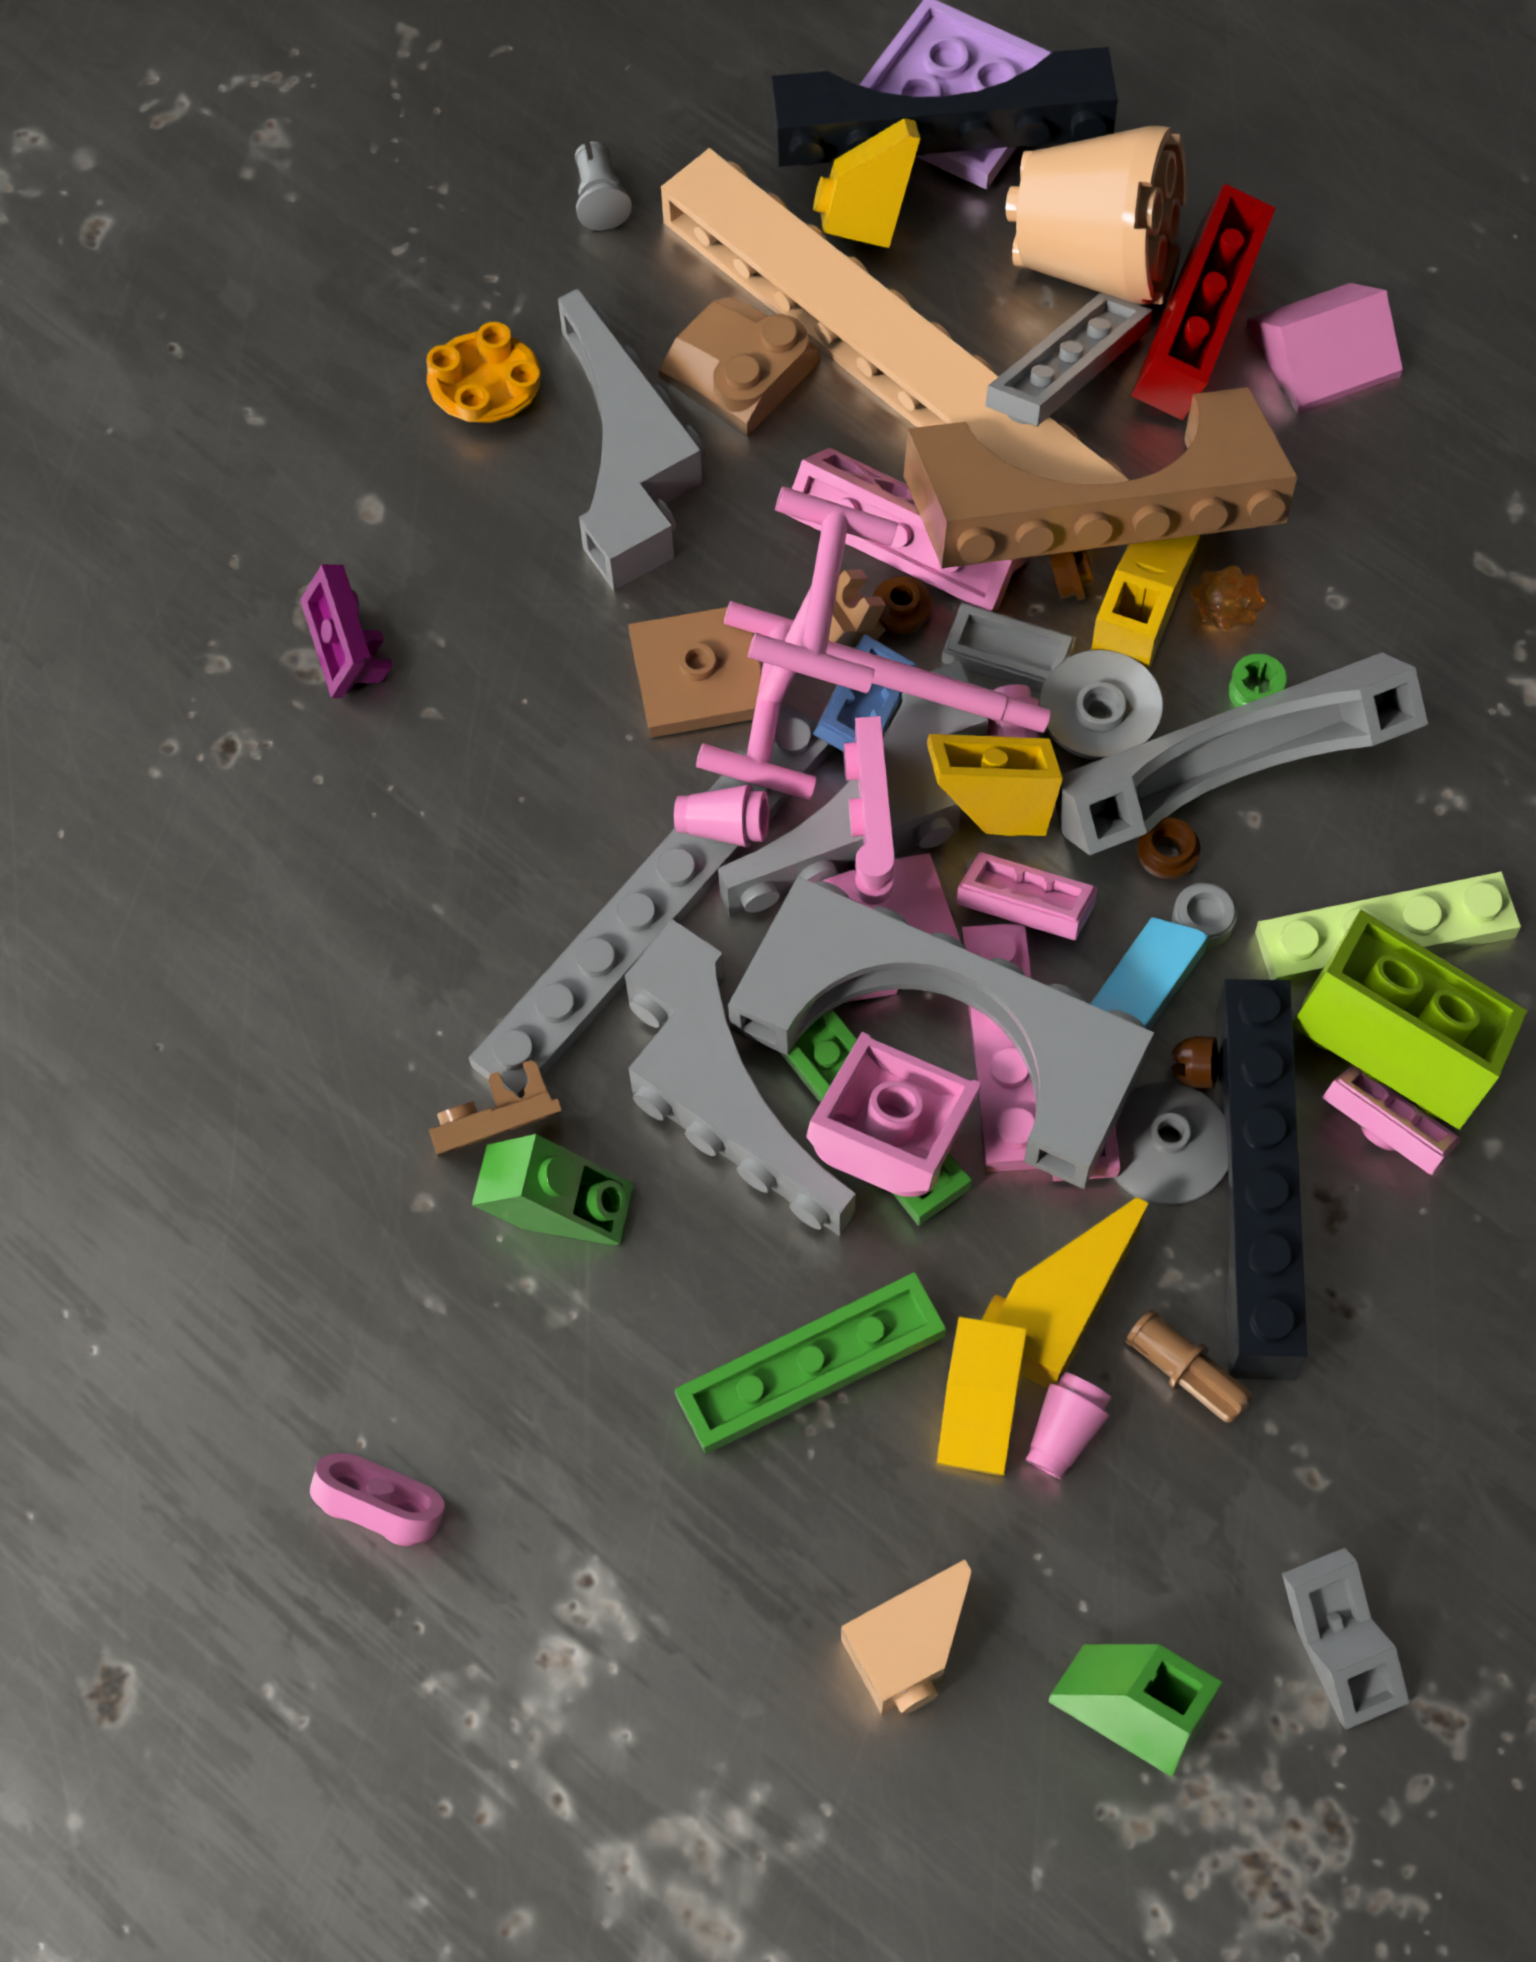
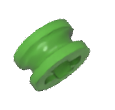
[1229,653,1287,708]

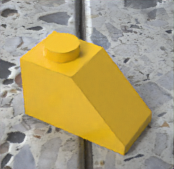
[813,118,920,248]
[927,734,1063,836]

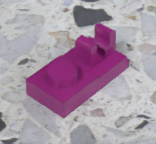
[300,564,393,698]

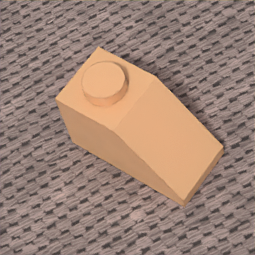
[841,1559,972,1715]

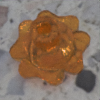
[1191,565,1266,631]

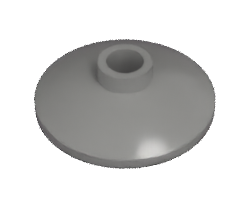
[1039,650,1163,760]
[1113,1082,1228,1206]

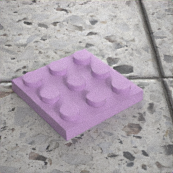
[860,0,1051,190]

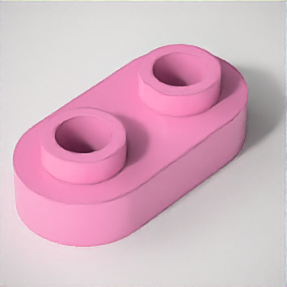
[310,1453,445,1546]

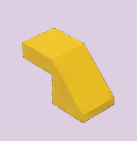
[937,1317,1027,1477]

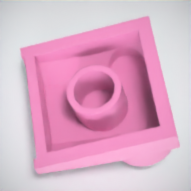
[806,1032,982,1197]

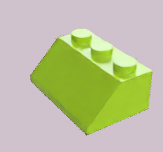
[1292,909,1528,1130]

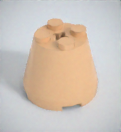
[1006,125,1187,305]

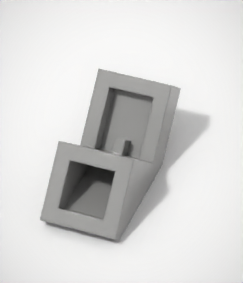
[1282,1548,1410,1730]

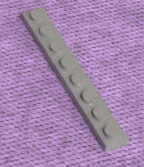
[469,703,835,1098]

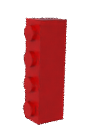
[1131,183,1276,420]

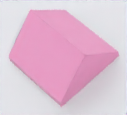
[1246,283,1403,413]

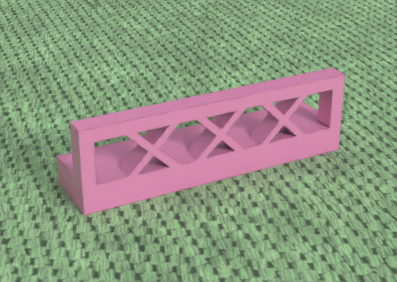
[786,448,1030,612]

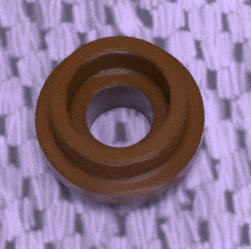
[1049,550,1095,601]
[873,576,932,635]
[1137,818,1201,879]

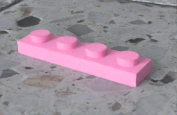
[961,923,1038,1173]

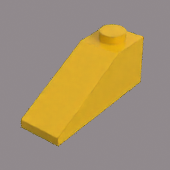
[982,1197,1149,1389]

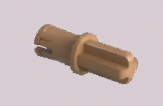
[1125,1309,1253,1423]

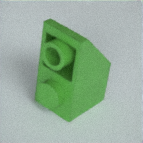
[472,1134,634,1245]
[1048,1644,1222,1777]

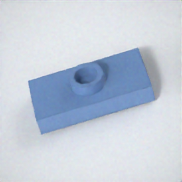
[813,634,917,752]

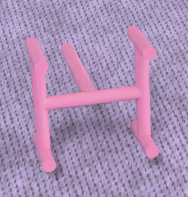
[696,486,1050,800]

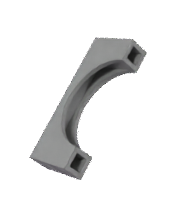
[728,877,1154,1189]

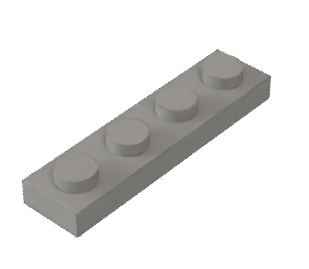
[985,293,1152,426]

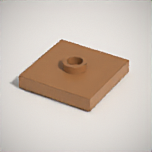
[628,604,761,738]

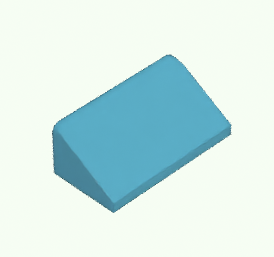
[1091,917,1209,1031]

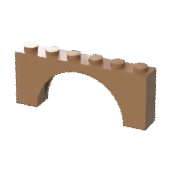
[903,387,1297,568]

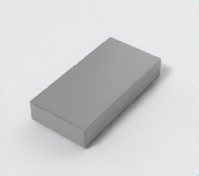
[942,603,1076,693]

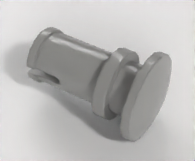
[575,141,632,231]

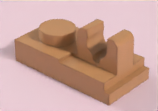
[428,1060,562,1156]

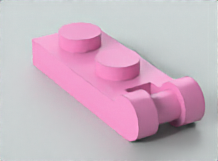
[843,716,894,905]

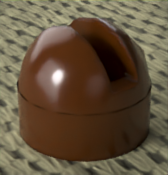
[1171,1036,1218,1089]

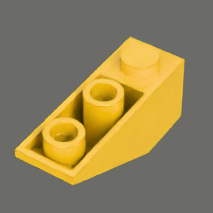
[1091,534,1203,670]

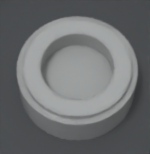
[1172,883,1237,949]

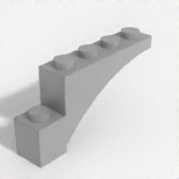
[558,288,705,591]
[718,661,989,916]
[625,919,856,1236]

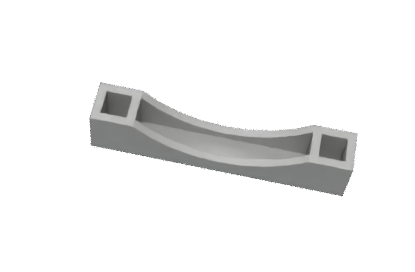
[1055,652,1428,855]

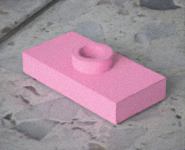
[956,852,1098,941]
[1322,1065,1461,1175]

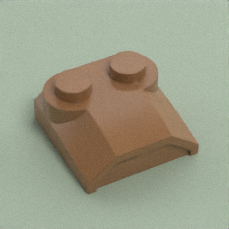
[659,297,820,437]

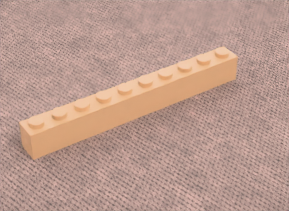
[661,148,1129,552]

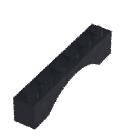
[771,47,1118,167]
[1216,979,1308,1380]

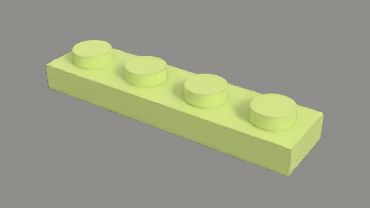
[1255,871,1521,984]

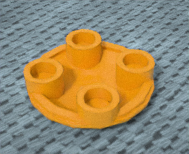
[427,322,541,423]

